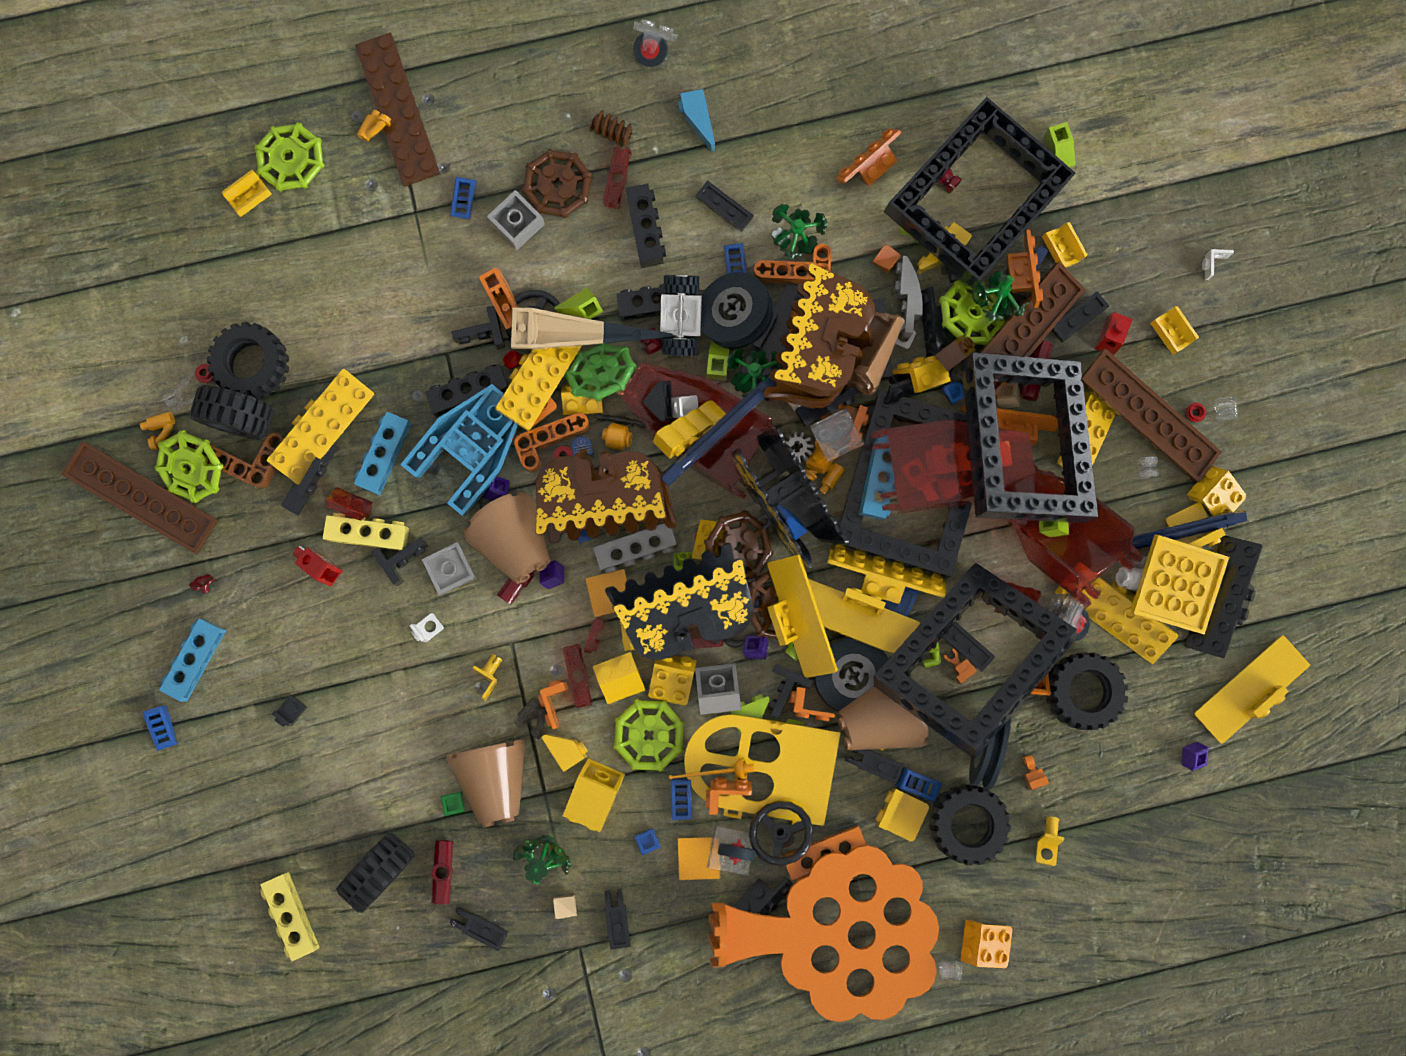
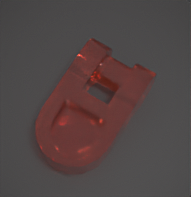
[583,619,604,654]

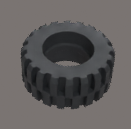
[207,322,289,400]
[189,385,274,440]
[1046,652,1129,730]
[929,784,1011,866]
[336,832,415,913]

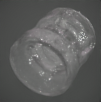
[1137,457,1159,479]
[938,959,962,981]

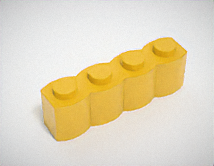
[653,400,726,458]

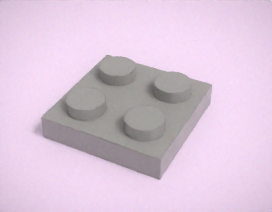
[422,542,476,596]

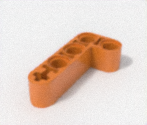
[753,244,831,284]
[514,413,590,473]

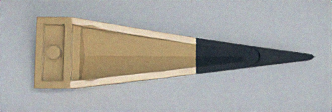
[511,307,673,350]

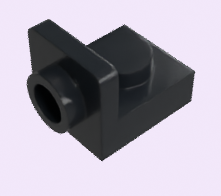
[272,694,307,727]

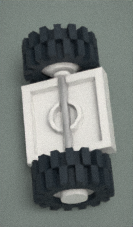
[660,275,702,356]

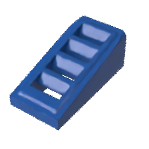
[450,177,477,219]
[724,243,747,274]
[776,504,807,540]
[143,706,178,751]
[895,767,942,802]
[671,777,692,820]

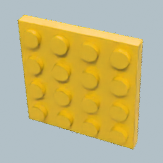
[1130,534,1229,634]

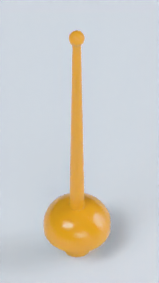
[669,759,755,780]

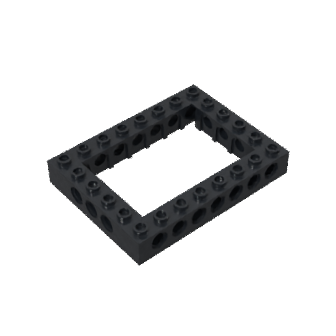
[884,97,1076,289]
[961,352,1098,523]
[835,390,974,578]
[874,562,1077,759]

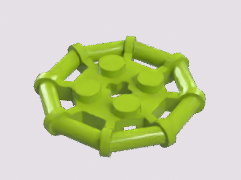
[254,122,325,192]
[939,280,1005,345]
[154,430,224,503]
[612,699,685,772]

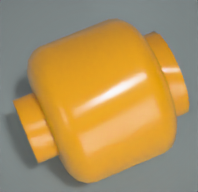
[602,423,633,451]

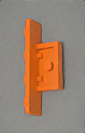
[835,128,901,186]
[1006,229,1043,308]
[996,408,1058,445]

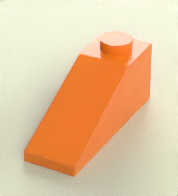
[479,267,518,330]

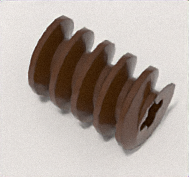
[589,110,633,148]

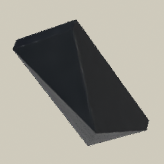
[642,380,673,421]

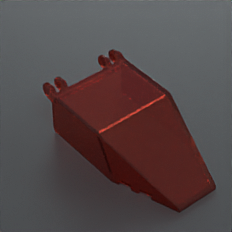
[621,363,777,499]
[871,420,1036,514]
[1002,457,1143,607]

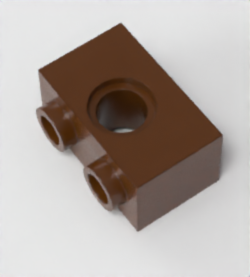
[935,335,976,371]

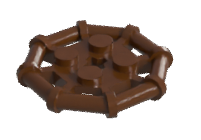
[521,148,593,219]
[704,510,774,580]
[749,569,778,640]

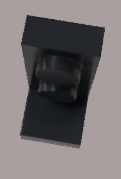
[451,306,505,349]
[372,538,428,586]
[768,664,813,719]

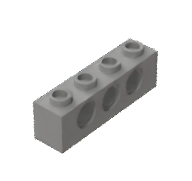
[593,523,677,574]

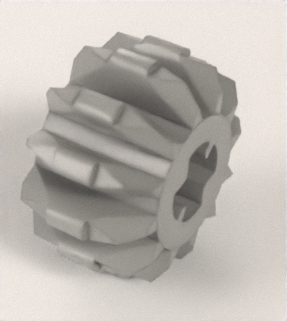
[785,431,813,463]

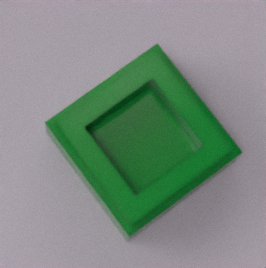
[440,792,465,816]

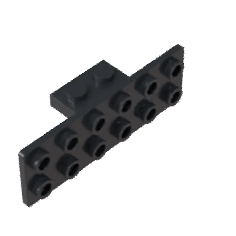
[739,282,803,401]
[1185,535,1263,659]

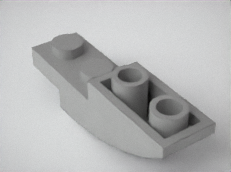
[894,256,922,339]

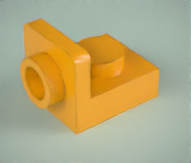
[806,439,836,474]

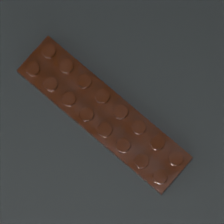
[355,32,441,187]
[960,262,1086,396]
[1081,349,1222,483]
[61,441,219,554]

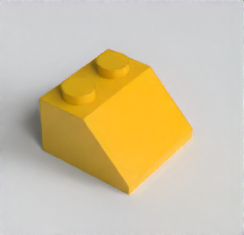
[593,652,645,704]
[541,734,588,772]

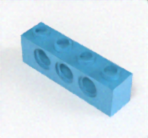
[354,412,412,496]
[858,434,904,520]
[159,618,226,702]

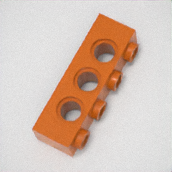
[782,825,866,881]

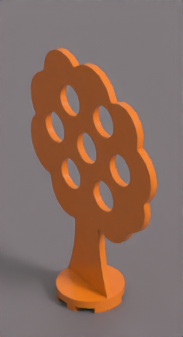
[708,845,939,1022]

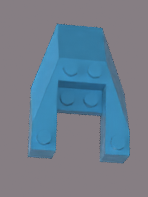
[400,384,518,516]

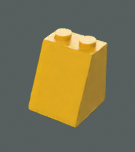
[563,758,625,832]

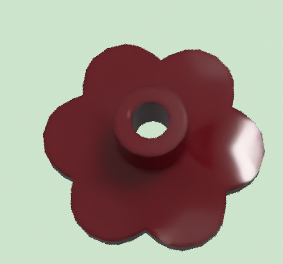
[189,574,214,594]

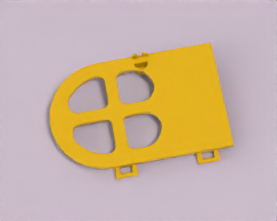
[684,714,840,830]

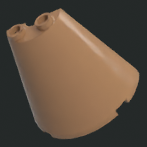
[846,312,905,395]
[464,492,551,584]
[838,687,928,750]
[445,739,526,827]

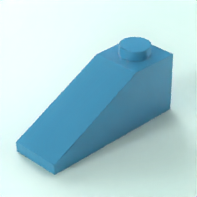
[678,89,715,152]

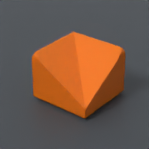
[873,244,901,274]

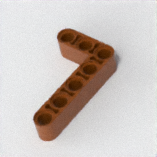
[176,433,284,489]

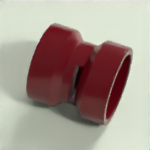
[937,169,962,194]
[640,328,662,355]

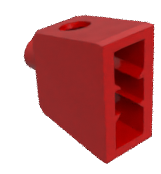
[1095,312,1133,356]
[293,546,343,587]

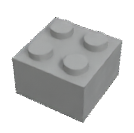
[487,190,545,250]
[695,663,741,715]

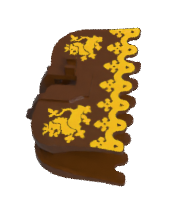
[763,263,875,408]
[536,449,677,544]

